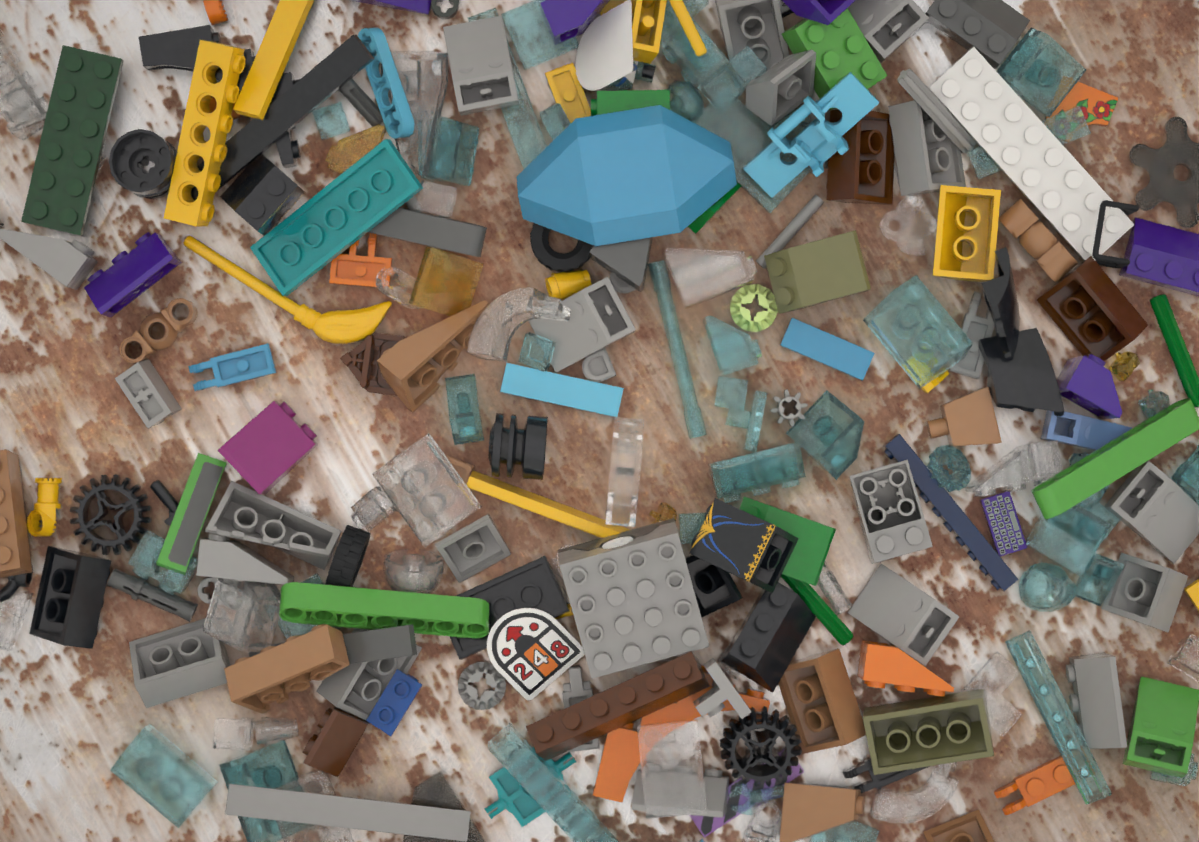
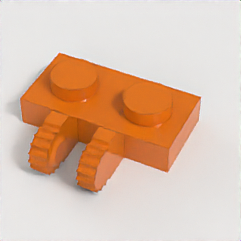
[329,233,392,289]

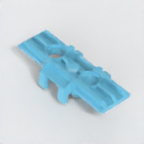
[743,72,879,198]

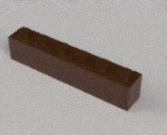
[526,651,710,761]

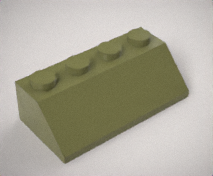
[863,689,994,775]

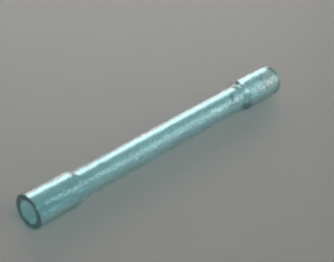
[648,260,707,439]

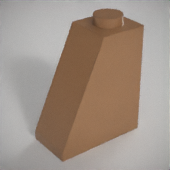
[780,783,865,842]

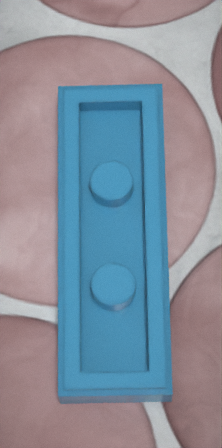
[780,318,875,381]

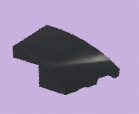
[982,247,1020,360]
[979,328,1064,416]

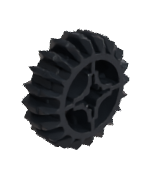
[70,474,152,555]
[720,706,802,788]

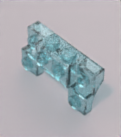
[660,0,767,113]

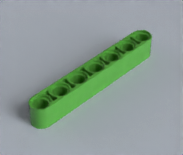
[1031,398,1199,519]
[279,582,489,638]

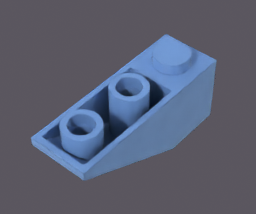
[1041,410,1132,451]

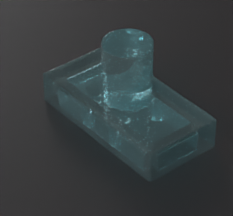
[725,391,767,452]

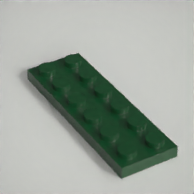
[21,45,124,236]

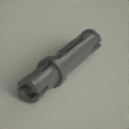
[107,568,198,622]

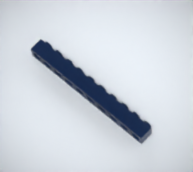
[884,434,1019,591]

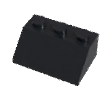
[29,546,111,649]
[721,582,816,693]

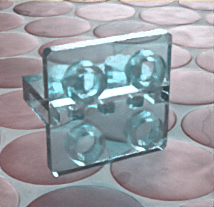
[421,117,479,186]

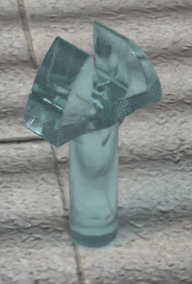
[728,782,784,815]

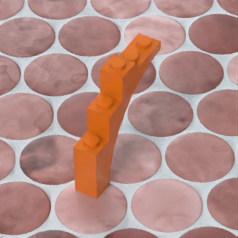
[593,664,771,803]

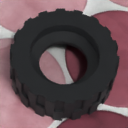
[530,223,594,272]
[325,525,371,587]

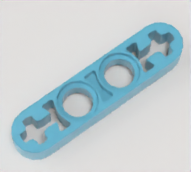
[358,27,415,139]

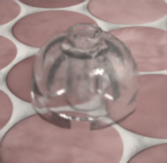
[384,549,444,594]

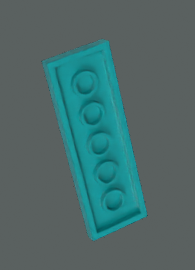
[250,139,423,296]

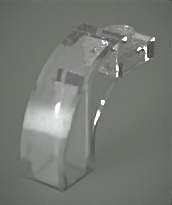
[467,288,571,362]
[605,417,644,527]
[869,762,959,824]

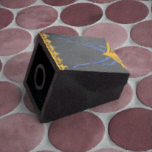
[220,154,305,236]
[689,498,799,593]

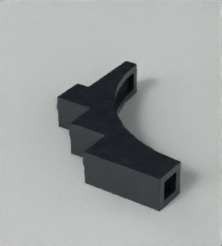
[138,25,301,168]

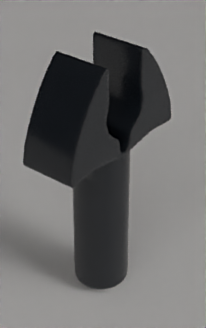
[150,480,179,526]

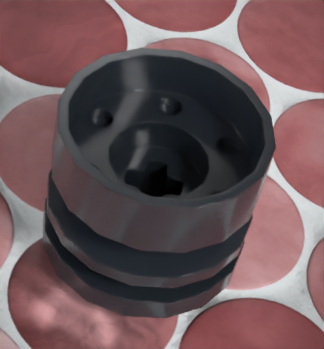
[109,129,177,199]
[488,413,548,480]

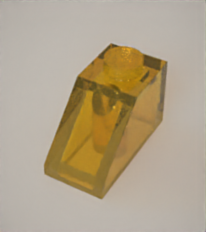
[326,124,386,175]

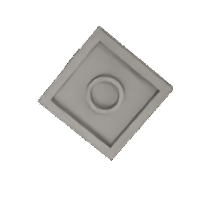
[693,658,751,719]

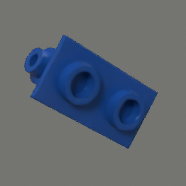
[366,669,422,736]

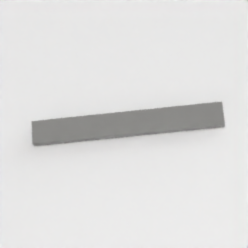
[225,784,471,842]

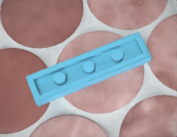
[500,363,624,417]

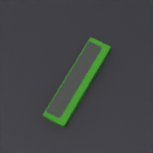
[156,453,227,575]

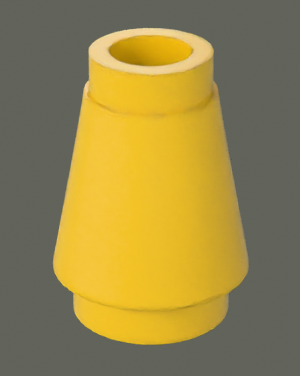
[545,270,592,302]

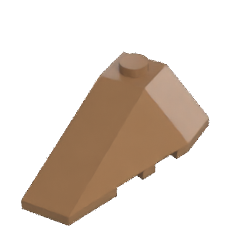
[377,300,493,413]

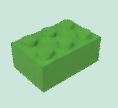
[781,8,887,111]

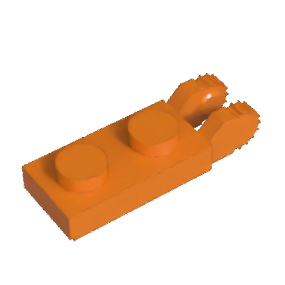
[994,753,1082,815]

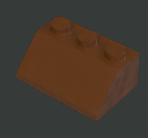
[826,110,894,205]
[1037,256,1148,361]

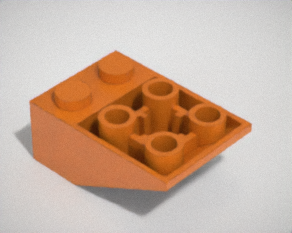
[857,640,954,697]

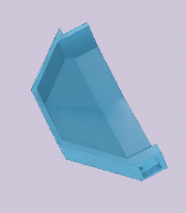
[516,105,737,246]

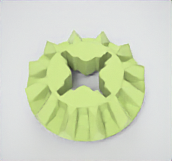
[730,284,778,332]

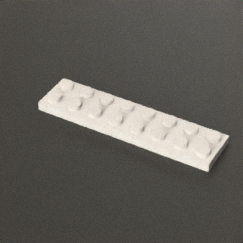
[928,47,1134,261]

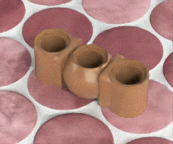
[999,198,1078,283]
[119,298,197,364]

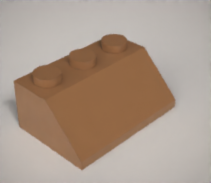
[778,649,866,754]

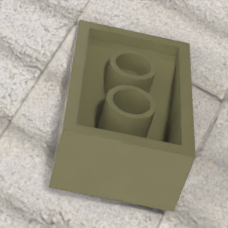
[764,230,871,314]

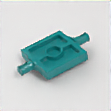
[484,746,576,827]

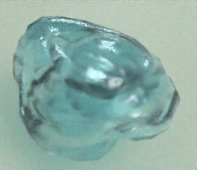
[1018,563,1077,612]

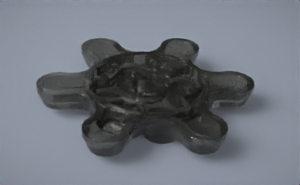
[1129,117,1199,228]

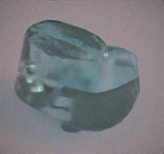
[1138,389,1170,418]

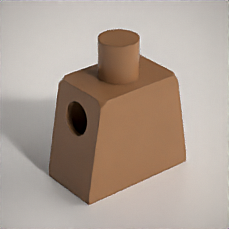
[927,387,1002,446]

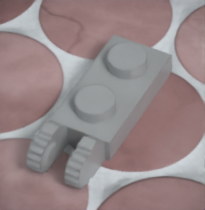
[949,291,995,379]

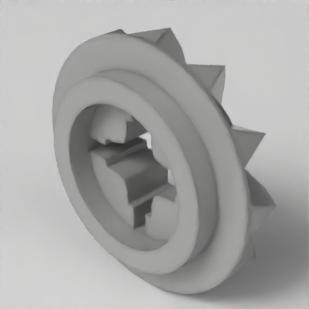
[458,662,506,710]

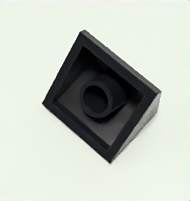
[685,555,743,617]

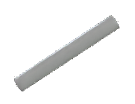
[756,194,824,269]

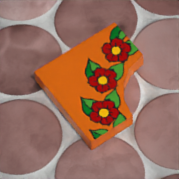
[1043,75,1118,143]

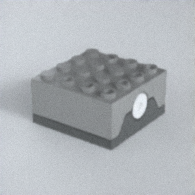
[558,518,709,679]

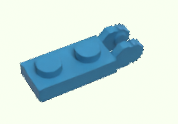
[188,344,277,391]

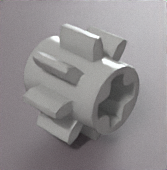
[770,389,808,427]

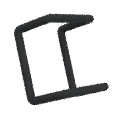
[1092,200,1139,268]

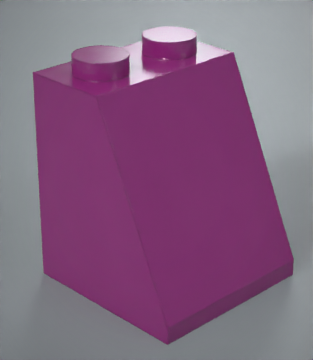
[217,401,318,495]

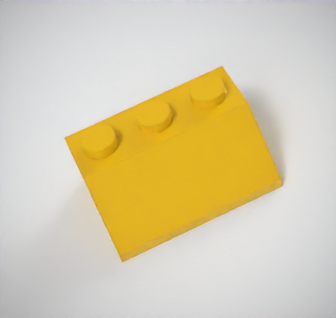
[932,185,1001,282]

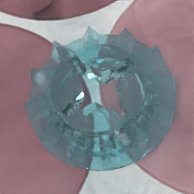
[927,445,971,492]

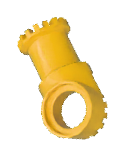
[27,478,62,537]

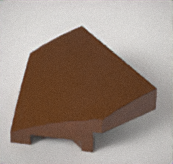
[340,333,407,396]

